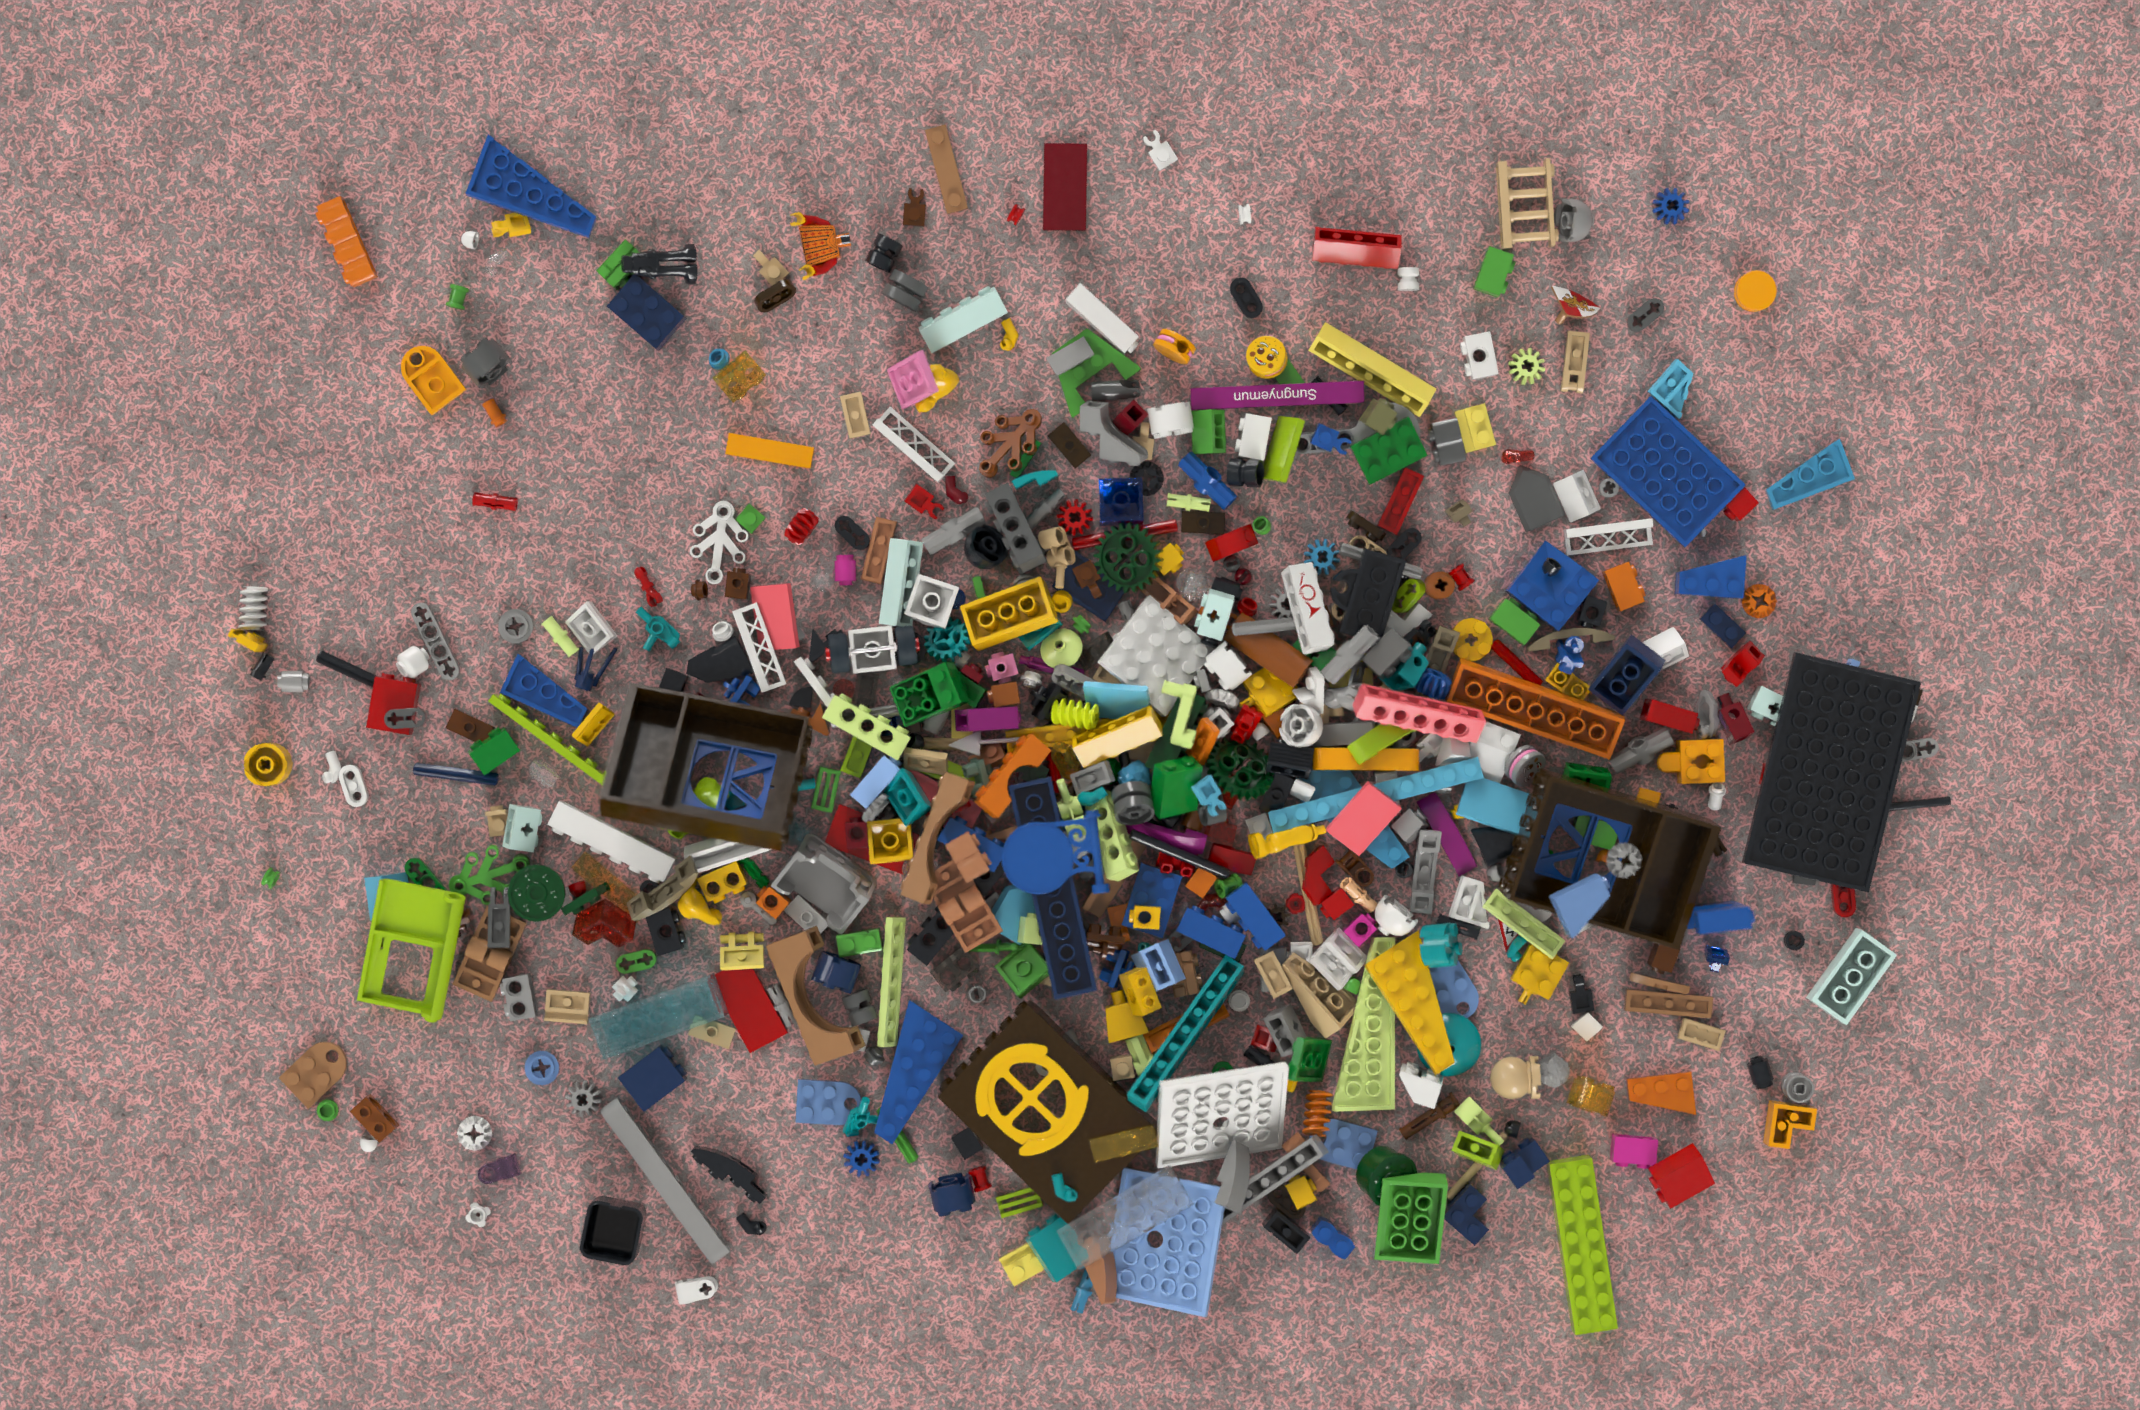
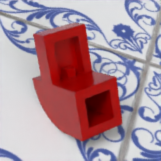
[1205,523,1259,562]
[1721,641,1765,687]

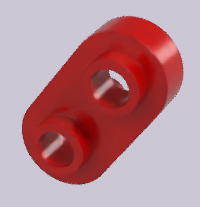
[1831,884,1856,918]

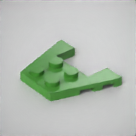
[1052,328,1141,418]

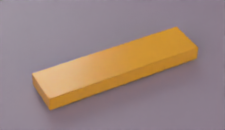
[725,433,814,469]

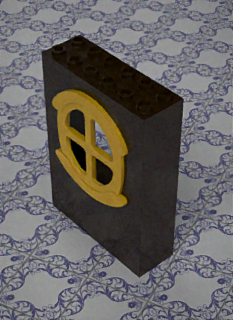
[938,999,1158,1224]

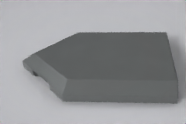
[1509,465,1565,532]

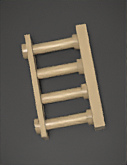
[1496,158,1559,251]

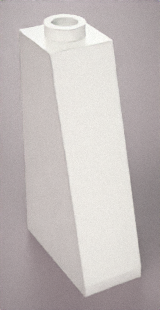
[1066,283,1139,355]

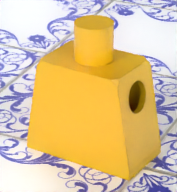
[1105,989,1149,1043]

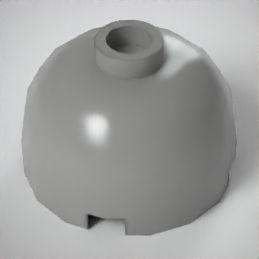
[1554,199,1594,242]

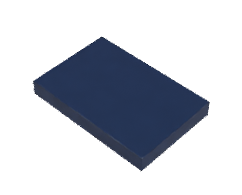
[1051,551,1124,622]

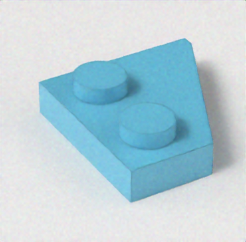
[1647,359,1694,419]

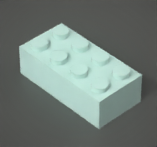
[1806,928,1897,1025]

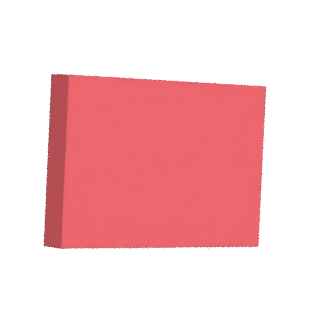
[750,583,800,651]
[1326,781,1402,856]

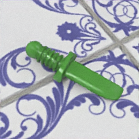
[970,939,1019,954]

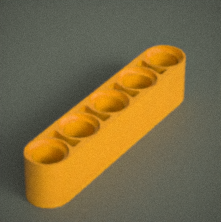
[1313,748,1419,771]

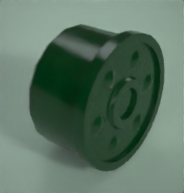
[508,864,566,922]
[1356,1146,1417,1206]

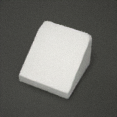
[1290,778,1315,802]
[1571,1012,1603,1041]

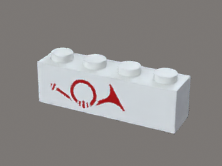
[1281,562,1334,654]

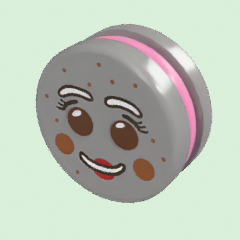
[1504,745,1546,787]

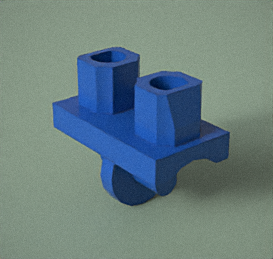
[1555,636,1584,675]
[723,675,761,705]
[1099,949,1134,988]

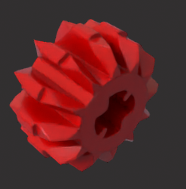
[1057,499,1093,536]
[784,508,819,546]

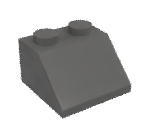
[1361,628,1414,680]

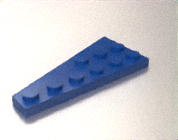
[465,134,597,238]
[874,1000,963,1144]

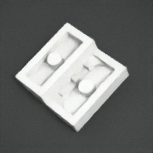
[1308,928,1367,991]

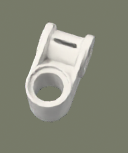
[675,1276,718,1305]

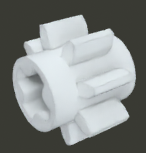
[612,976,639,1002]

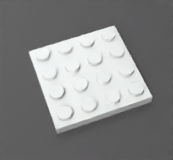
[1097,595,1214,717]

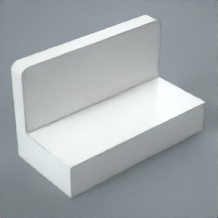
[1553,470,1601,522]
[1643,627,1689,670]

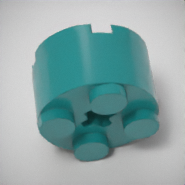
[1420,923,1463,968]

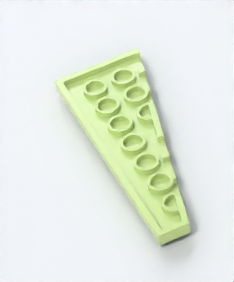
[1332,936,1395,1112]

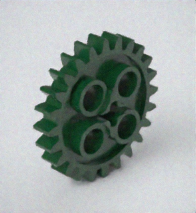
[1093,522,1164,593]
[1205,737,1274,801]

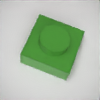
[735,503,766,534]

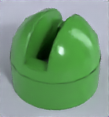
[1252,516,1271,535]
[1343,977,1361,995]

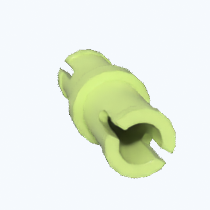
[1166,493,1211,512]
[541,616,579,658]

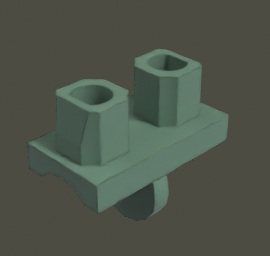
[962,758,993,798]

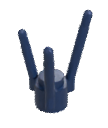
[574,647,617,691]

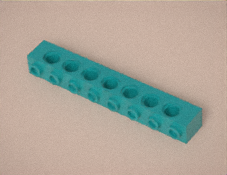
[1127,955,1244,1112]

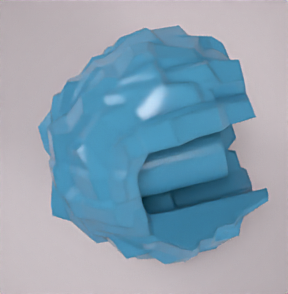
[1117,760,1151,786]

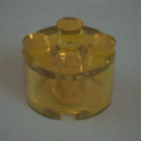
[1566,1075,1616,1117]

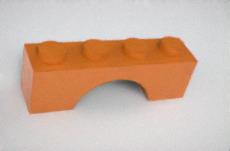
[973,734,1051,818]

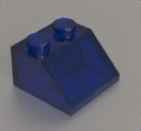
[1099,478,1144,526]

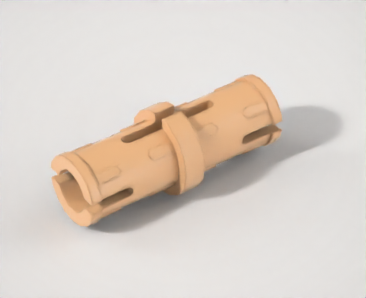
[1340,877,1377,913]

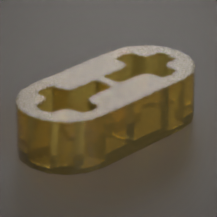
[1051,742,1081,780]

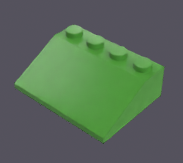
[1374,1172,1448,1264]

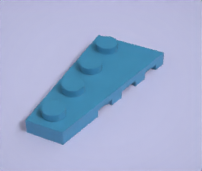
[1765,439,1855,510]

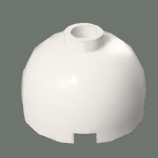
[1279,704,1323,747]
[1375,895,1418,936]

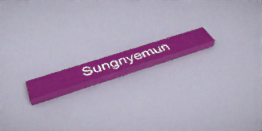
[1190,381,1365,410]

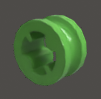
[261,867,280,889]

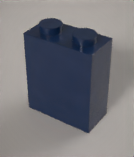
[618,1044,687,1112]

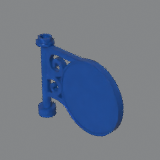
[1002,810,1110,894]

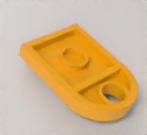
[401,346,467,416]

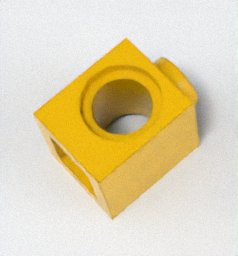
[1129,905,1161,930]

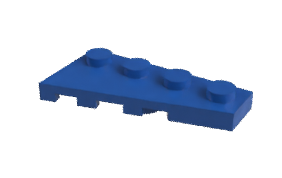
[500,654,588,728]

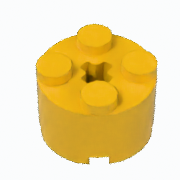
[244,742,293,786]

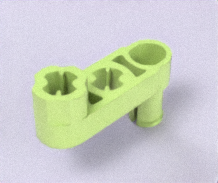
[1161,680,1197,749]

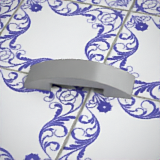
[1410,829,1442,914]

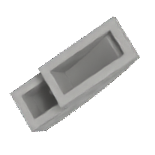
[1214,1140,1250,1213]

